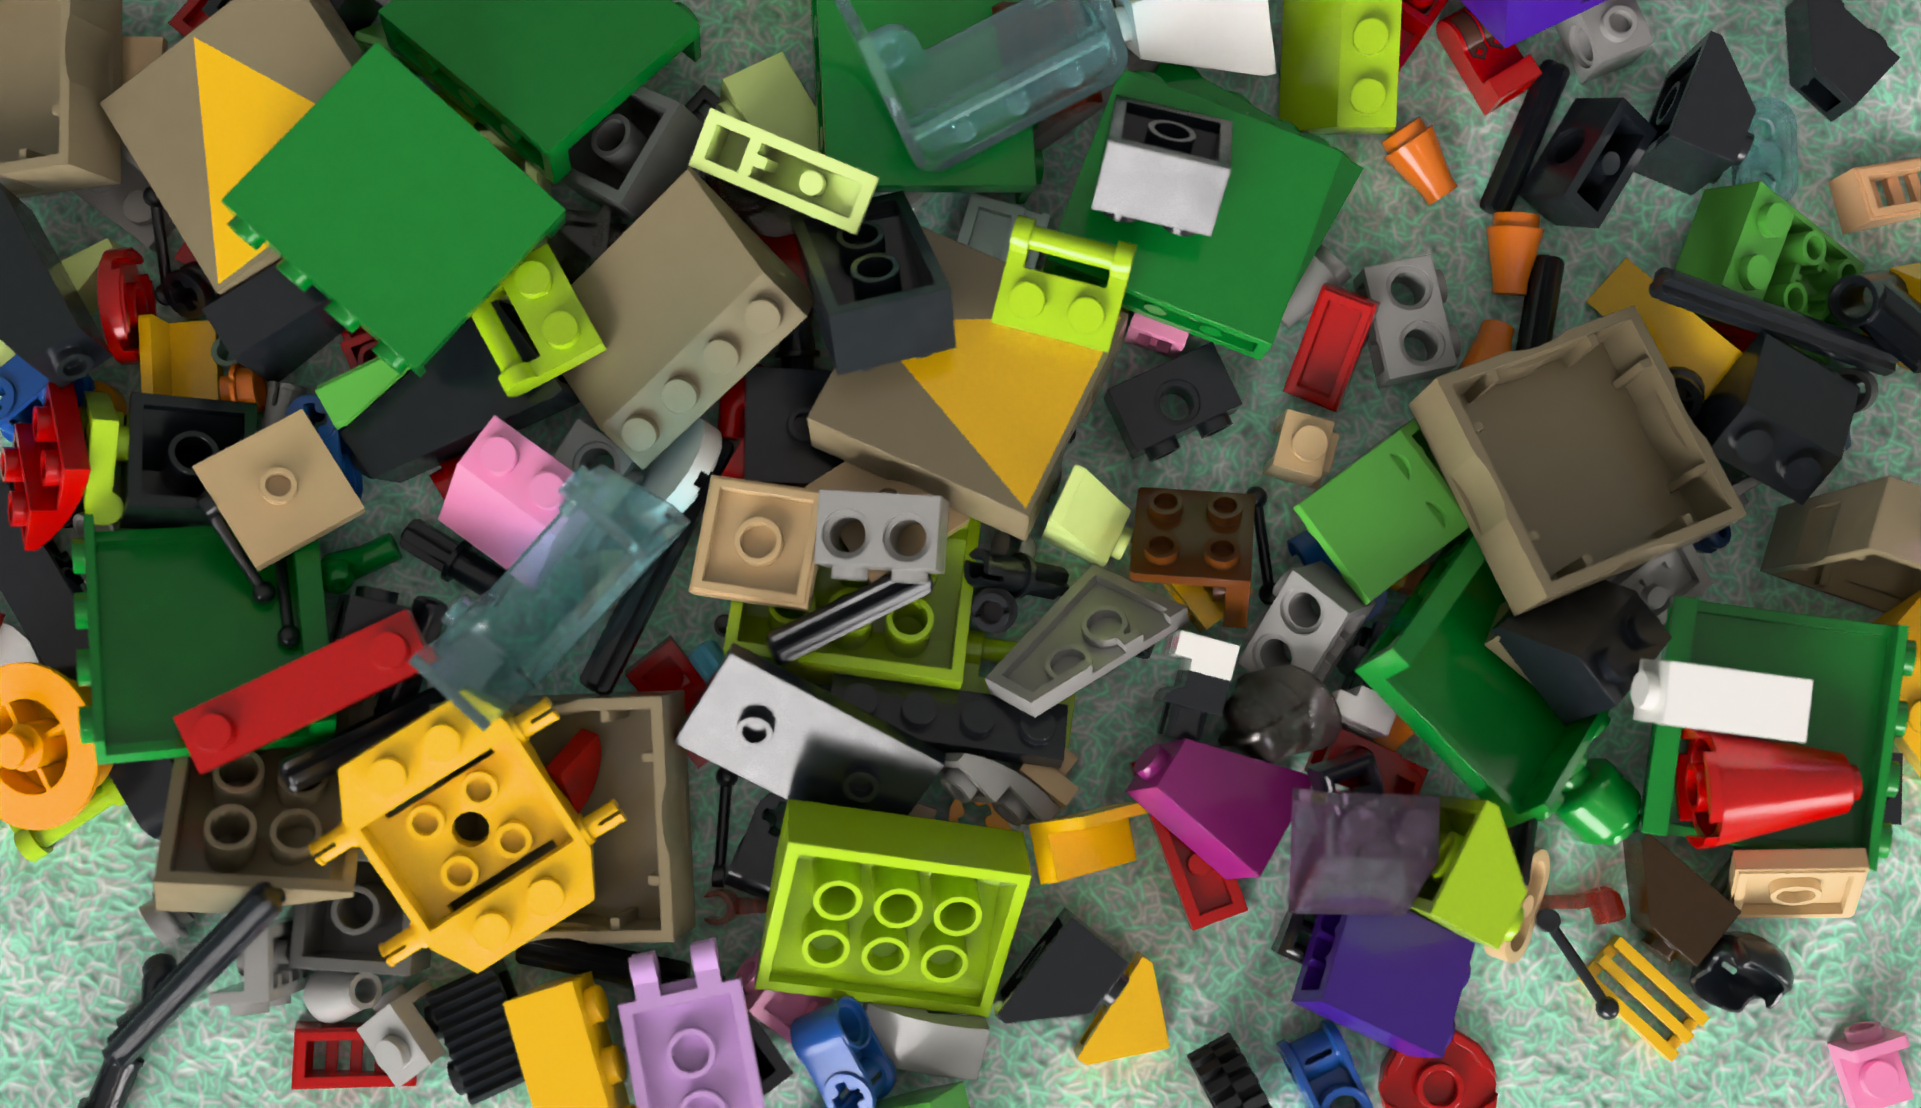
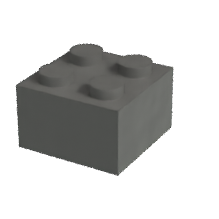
[561,86,704,222]
[289,846,432,976]

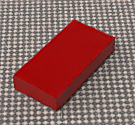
[1282,282,1381,412]

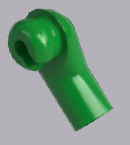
[321,533,403,594]

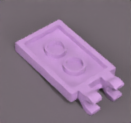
[618,937,766,1108]

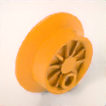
[0,662,114,830]

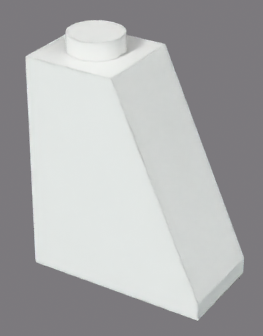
[1109,0,1277,76]
[1631,658,1813,743]

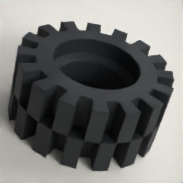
[1187,1032,1272,1108]

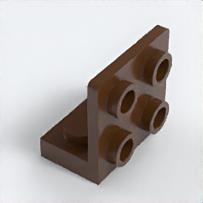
[1129,487,1255,629]

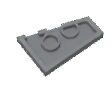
[985,563,1189,717]

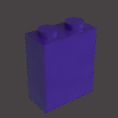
[1291,886,1475,1058]

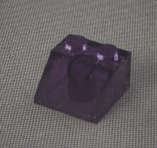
[1288,788,1440,916]

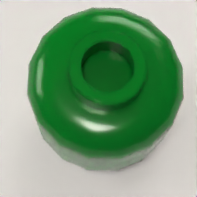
[1554,758,1641,845]

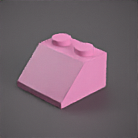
[438,415,605,589]

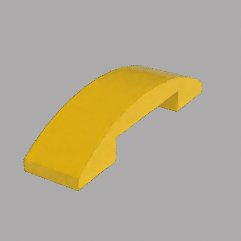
[1586,257,1743,400]

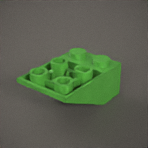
[1674,181,1865,365]
[1293,417,1469,605]

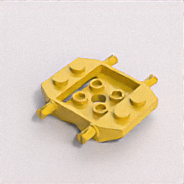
[308,691,627,973]

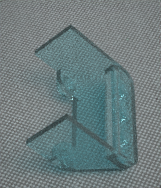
[834,0,1128,172]
[408,464,691,732]

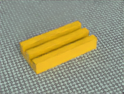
[1577,935,1710,1062]

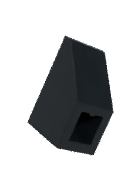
[1785,0,1900,122]

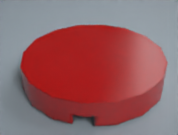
[97,247,157,365]
[1378,1029,1498,1108]

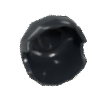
[1689,931,1794,1013]

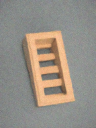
[1828,157,1921,234]

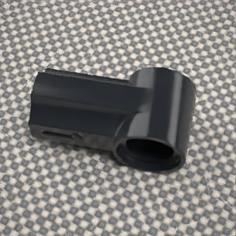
[1828,270,1921,373]

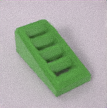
[315,357,412,430]

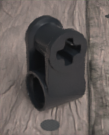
[725,792,788,901]

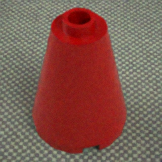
[1674,727,1862,849]

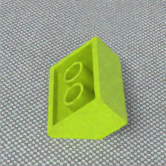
[1278,0,1402,135]
[1387,796,1527,950]

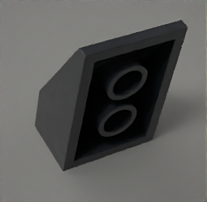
[789,190,956,375]

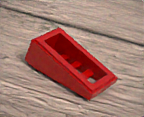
[291,1021,417,1090]

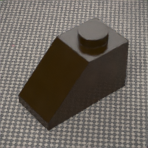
[1623,831,1742,967]

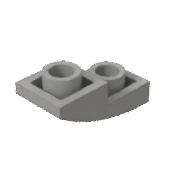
[939,753,1061,826]
[863,1002,990,1080]

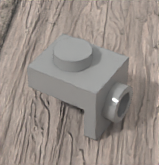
[357,979,447,1089]

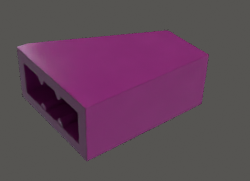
[1125,739,1312,879]

